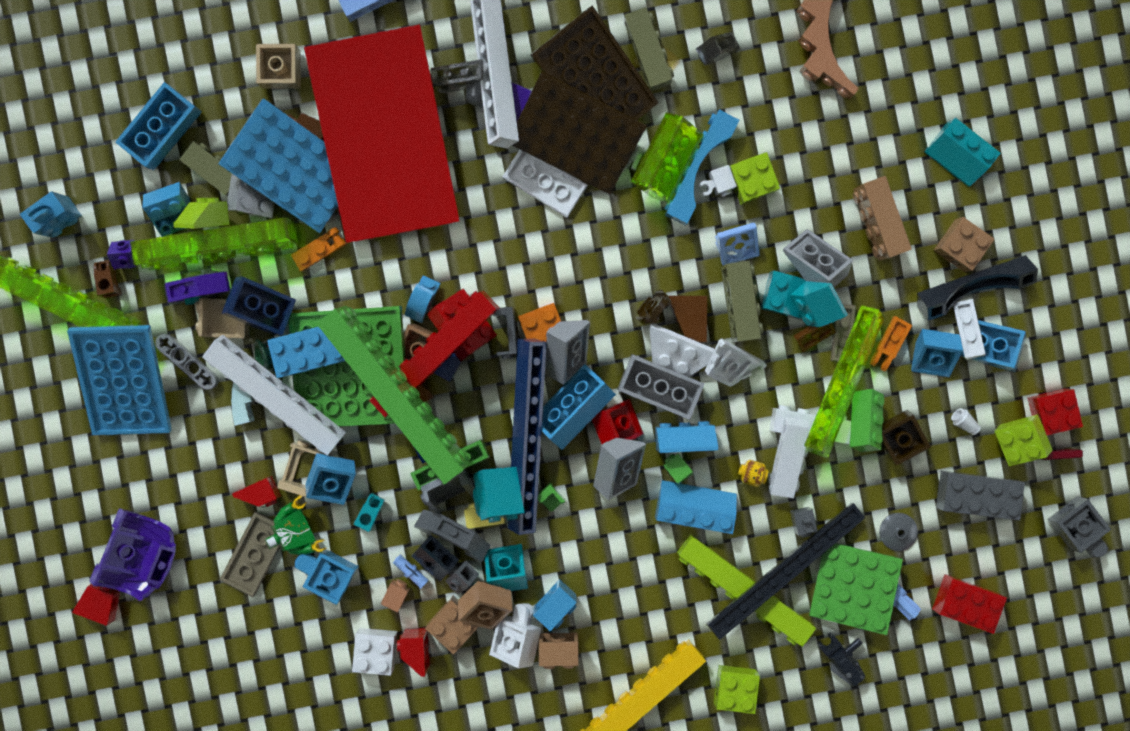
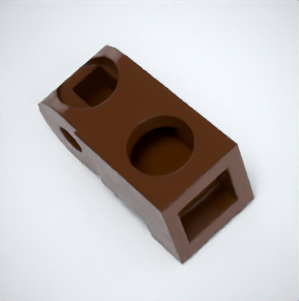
[93,260,122,299]

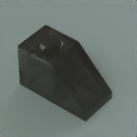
[696,32,741,66]

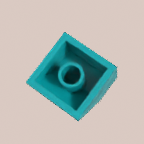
[791,281,848,327]
[485,544,528,591]

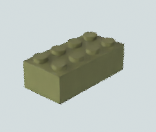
[721,261,763,342]

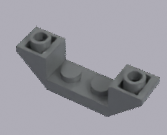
[414,510,491,563]

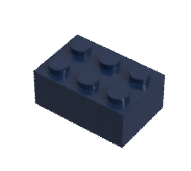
[221,276,296,336]

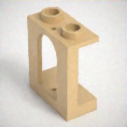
[277,440,331,497]

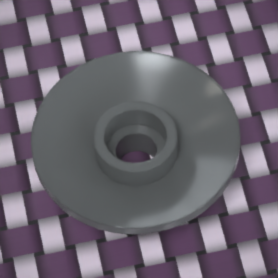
[879,513,918,551]

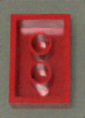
[427,288,497,361]
[932,574,1007,634]

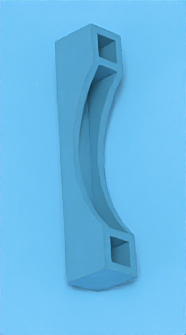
[664,110,740,225]

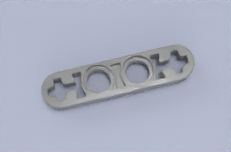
[155,334,219,390]

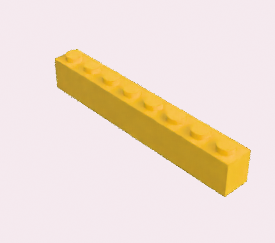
[580,639,706,731]

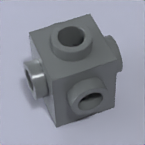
[445,561,479,595]

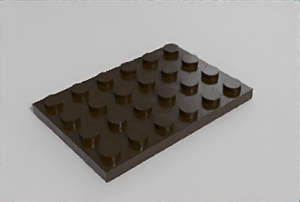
[530,5,659,120]
[512,71,647,194]

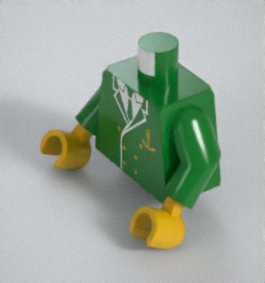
[265,495,327,555]

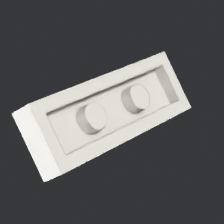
[953,299,986,360]

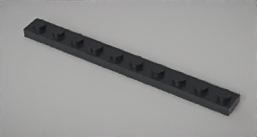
[706,503,865,640]

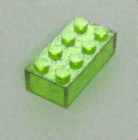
[631,112,704,203]

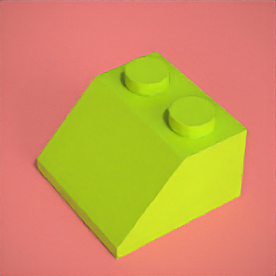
[174,197,229,229]

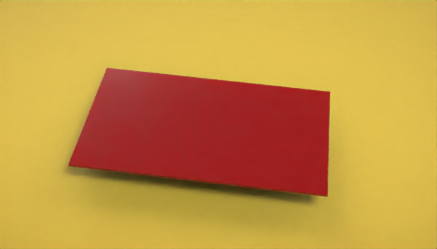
[304,24,460,243]

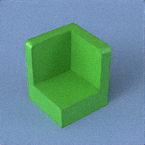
[538,483,565,512]

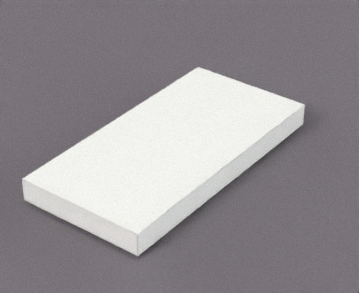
[502,149,587,218]

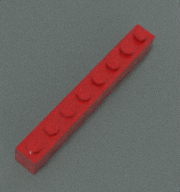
[369,291,500,417]

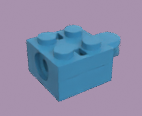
[20,191,82,238]
[295,549,359,605]

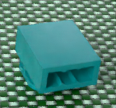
[473,467,525,523]

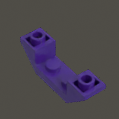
[164,271,231,304]

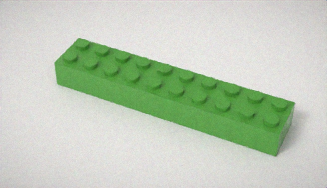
[316,306,470,485]

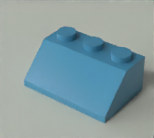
[655,421,718,453]

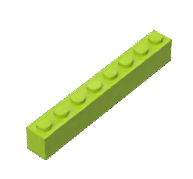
[677,534,816,647]

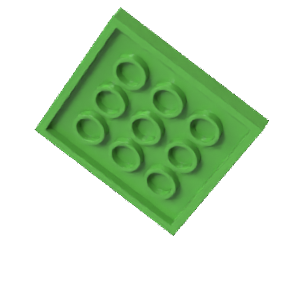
[809,543,903,635]

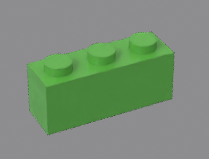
[850,389,884,452]

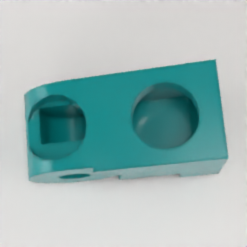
[354,493,385,532]

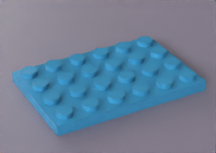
[218,98,338,233]
[67,325,172,435]

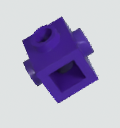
[107,240,142,269]

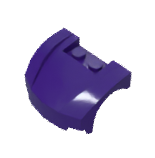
[89,508,176,601]

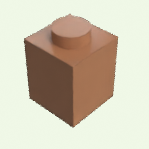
[381,579,410,612]

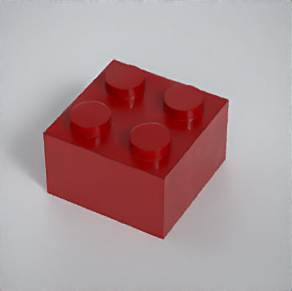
[1027,389,1083,435]

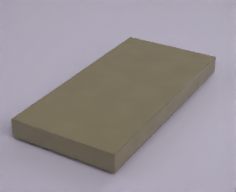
[219,511,280,597]

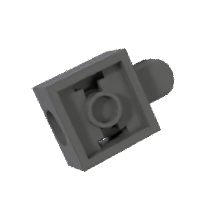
[1047,496,1112,557]

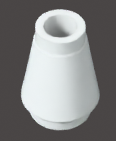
[951,408,981,435]

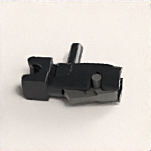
[817,632,865,687]

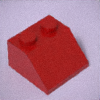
[592,399,644,445]
[397,628,430,677]

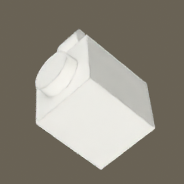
[699,165,737,197]

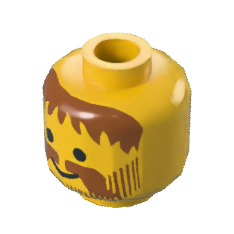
[738,460,768,487]

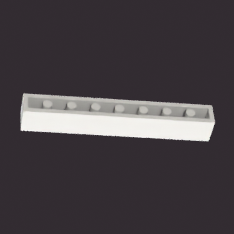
[470,0,519,148]
[202,335,346,455]

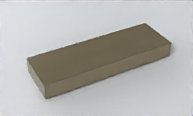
[831,304,856,363]

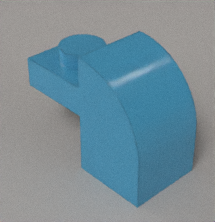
[404,276,441,323]

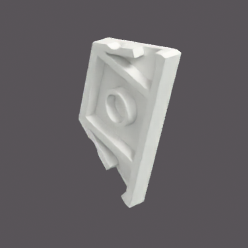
[650,323,715,377]
[705,338,767,387]

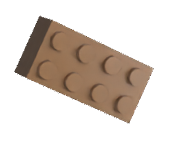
[853,176,912,261]

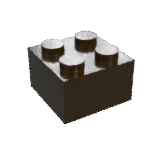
[881,410,931,466]

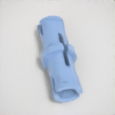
[392,554,429,589]

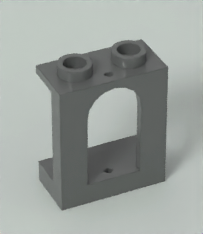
[493,307,518,359]

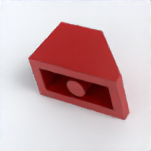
[232,476,281,507]

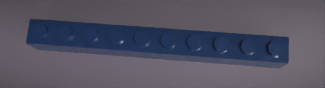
[508,338,547,535]

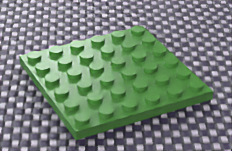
[288,306,405,426]

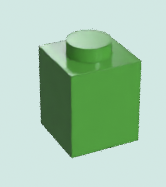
[663,454,694,485]

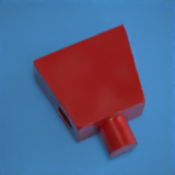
[72,584,120,626]

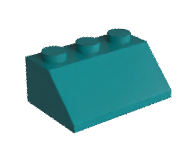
[924,117,1001,187]

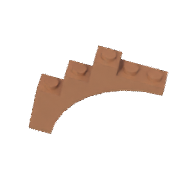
[796,0,859,99]

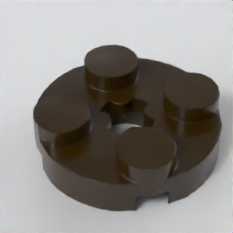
[636,290,672,325]

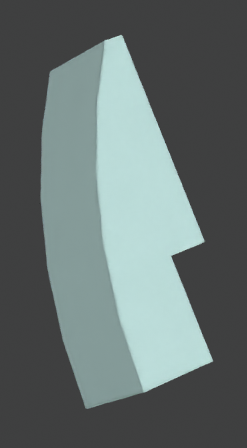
[231,382,255,426]

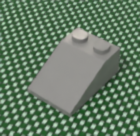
[783,229,853,287]

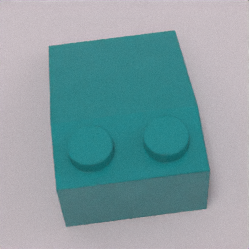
[760,271,806,320]

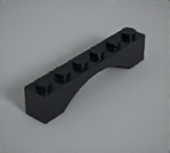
[917,255,1038,321]

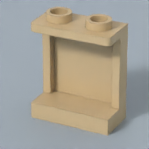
[196,298,250,338]

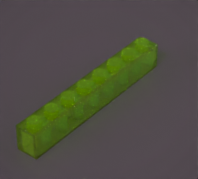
[804,305,884,458]

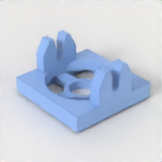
[715,222,760,266]

